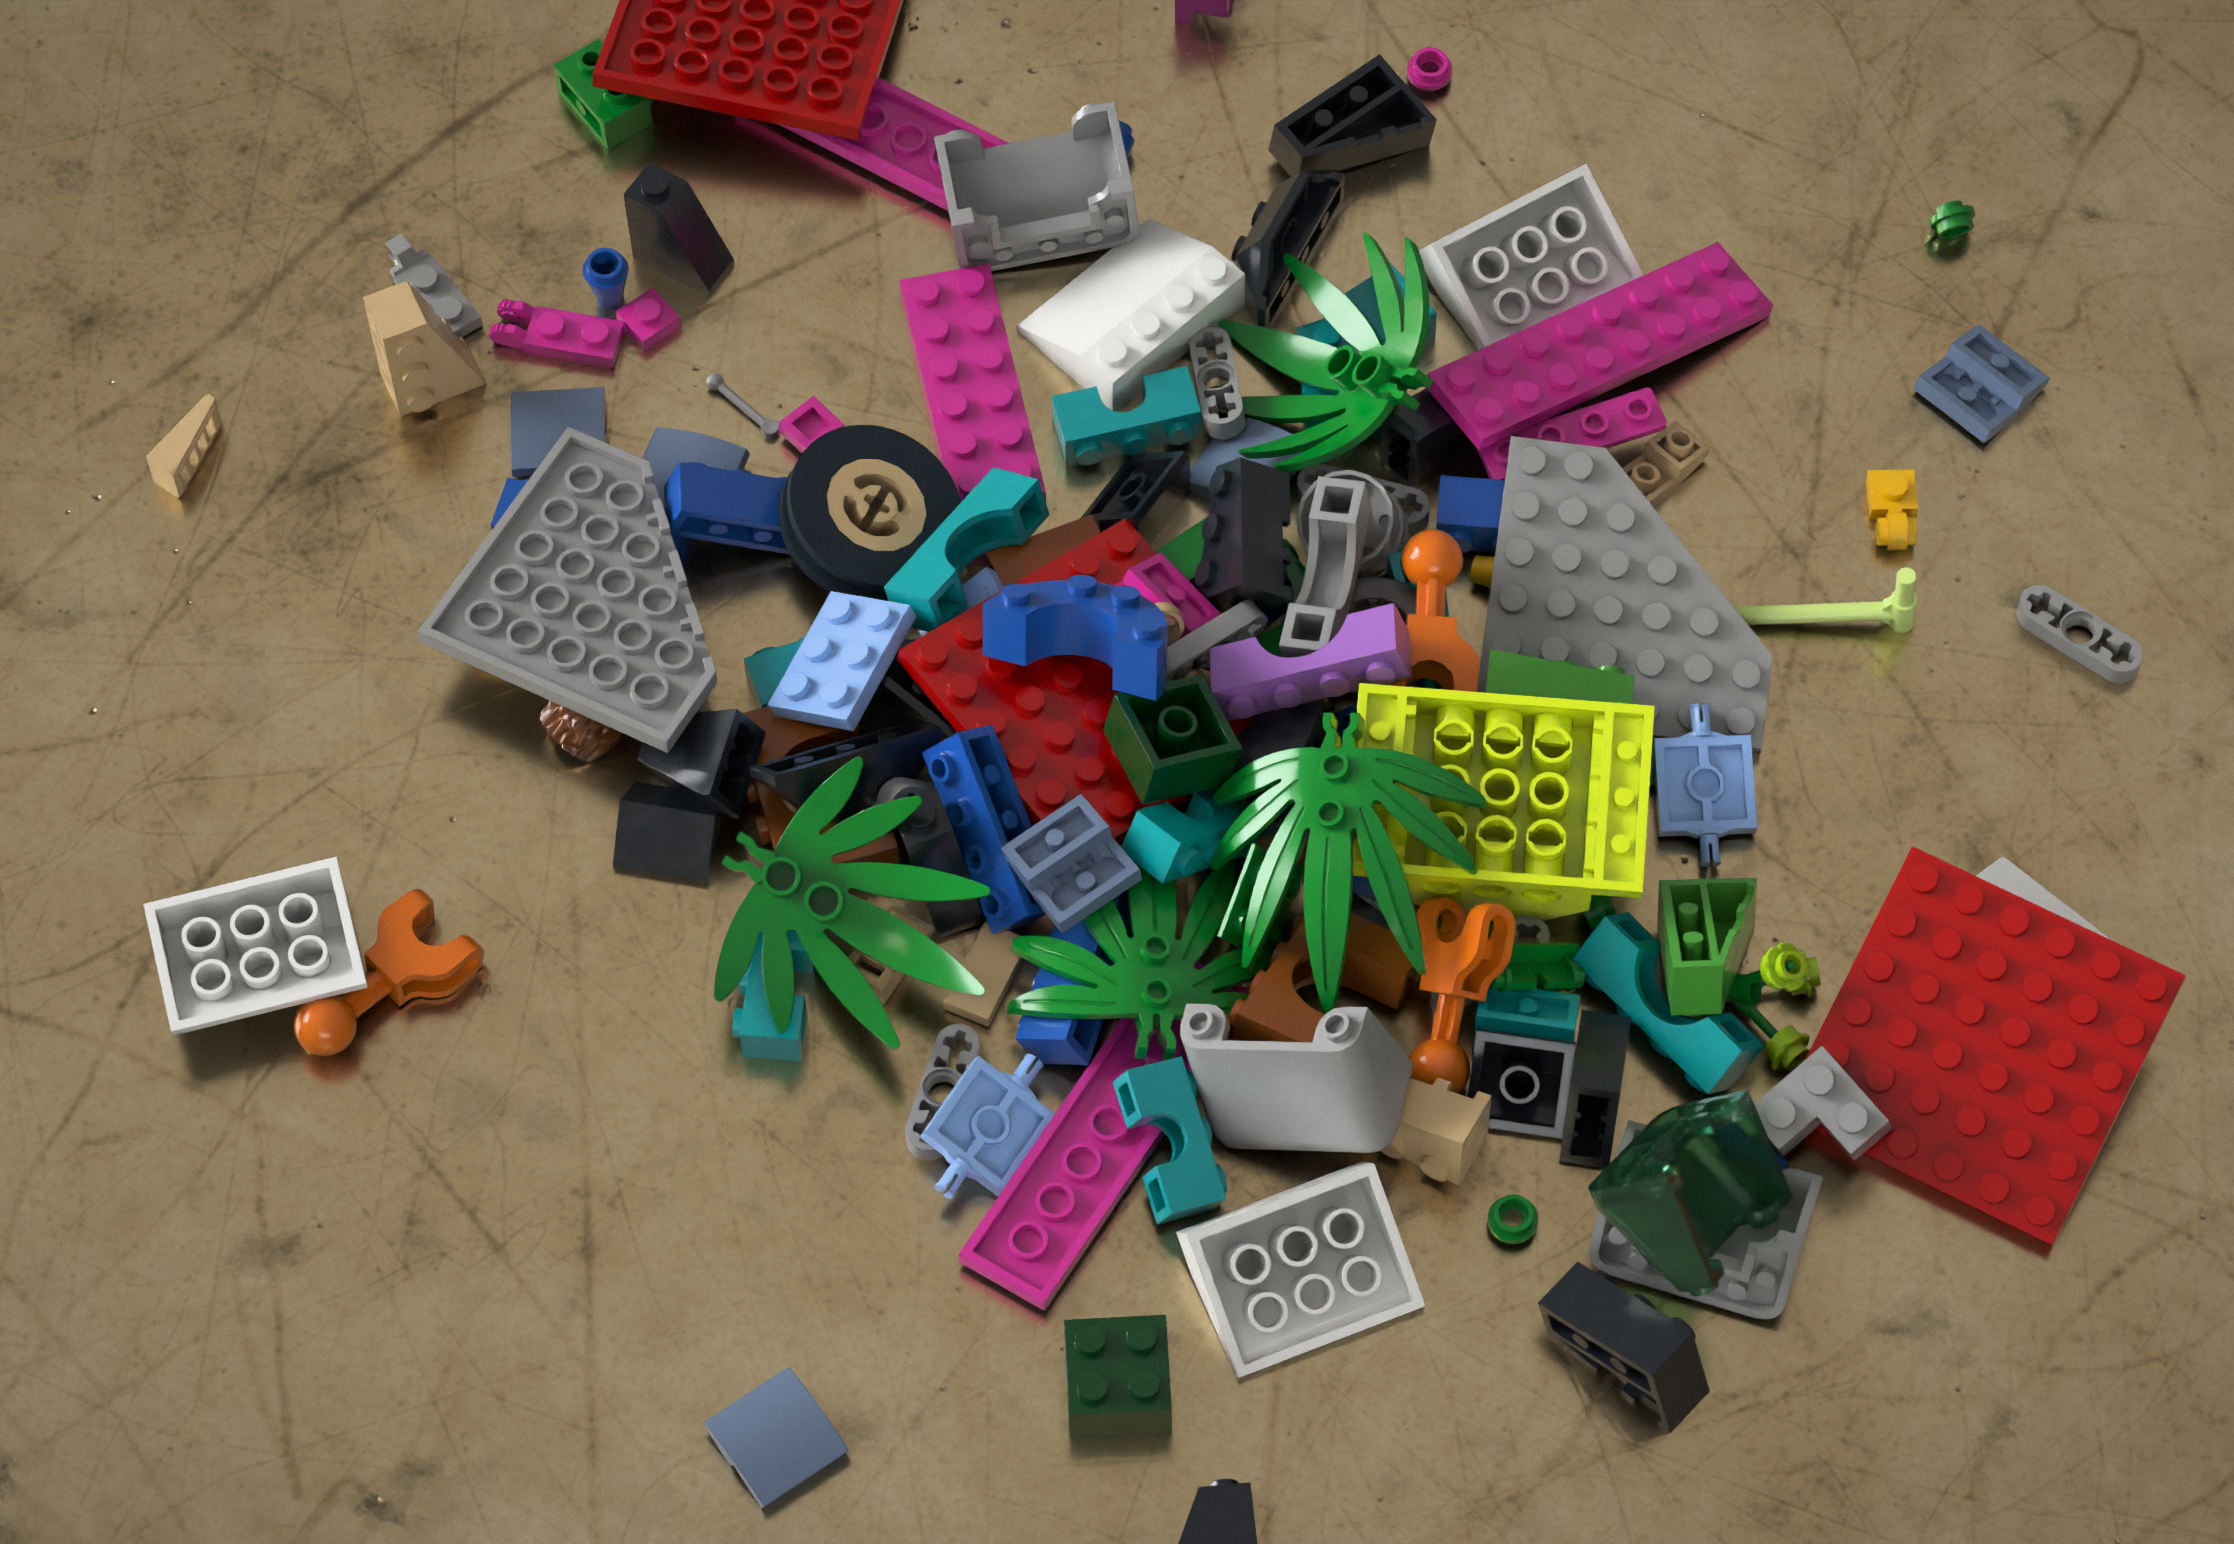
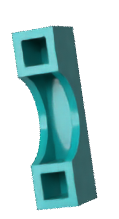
[884,467,1050,632]
[1572,912,1765,1094]

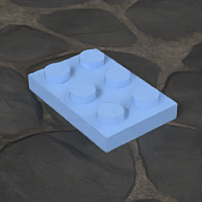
[767,591,917,731]

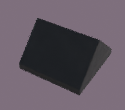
[1080,451,1190,545]
[613,781,726,885]
[1467,1028,1576,1139]

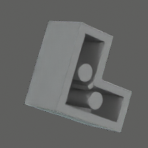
[1746,1046,1892,1161]

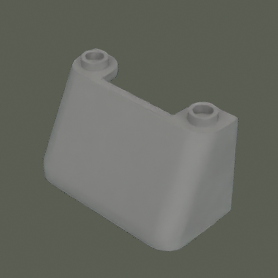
[934,101,1139,271]
[1180,1004,1413,1153]
[1589,1120,1824,1320]

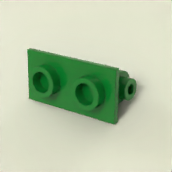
[1489,943,1585,993]

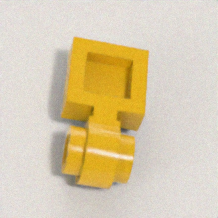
[1866,469,1918,550]

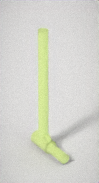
[1733,567,1917,633]

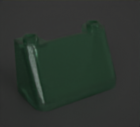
[1588,1090,1793,1296]

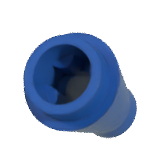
[583,248,629,311]

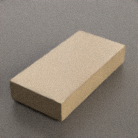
[943,922,1024,1027]

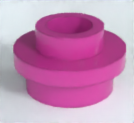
[1407,47,1452,91]

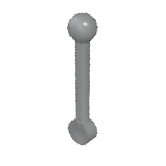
[706,373,779,439]

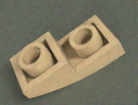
[1622,421,1710,507]

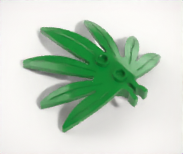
[1217,232,1433,472]
[1210,713,1488,1014]
[714,756,991,1050]
[1007,860,1275,1060]

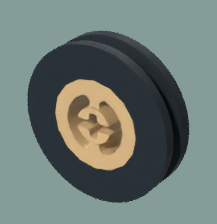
[778,425,961,601]

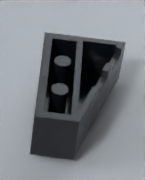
[1268,54,1437,177]
[1195,457,1292,611]
[1538,1261,1710,1433]

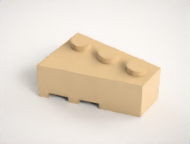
[363,281,487,417]
[1380,1071,1492,1186]

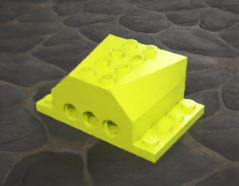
[1353,683,1655,921]

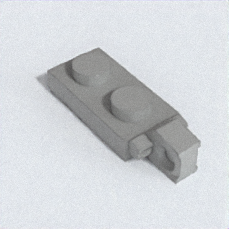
[385,234,483,337]

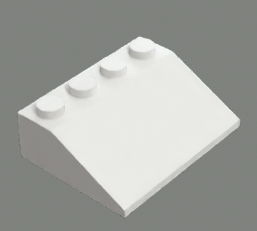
[1419,164,1643,350]
[1017,218,1245,411]
[144,857,368,1036]
[1176,1162,1425,1378]

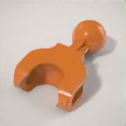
[1388,529,1479,692]
[293,889,484,1056]
[1409,896,1516,1094]

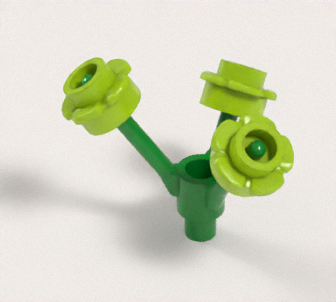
[1726,942,1821,1071]

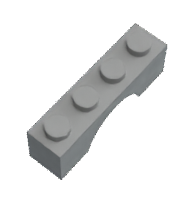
[1279,476,1372,658]

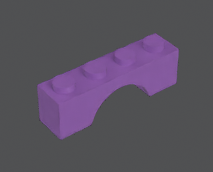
[1210,603,1412,721]

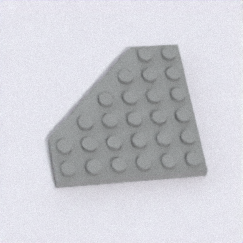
[418,427,717,753]
[1477,436,1773,753]

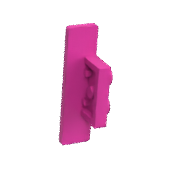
[1477,387,1667,480]

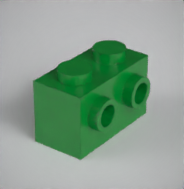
[554,38,653,150]

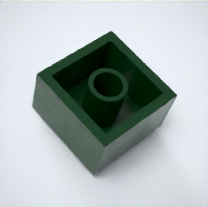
[1103,674,1242,805]
[1064,1315,1172,1439]

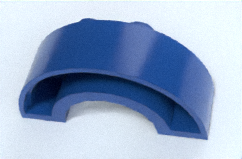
[983,575,1168,701]

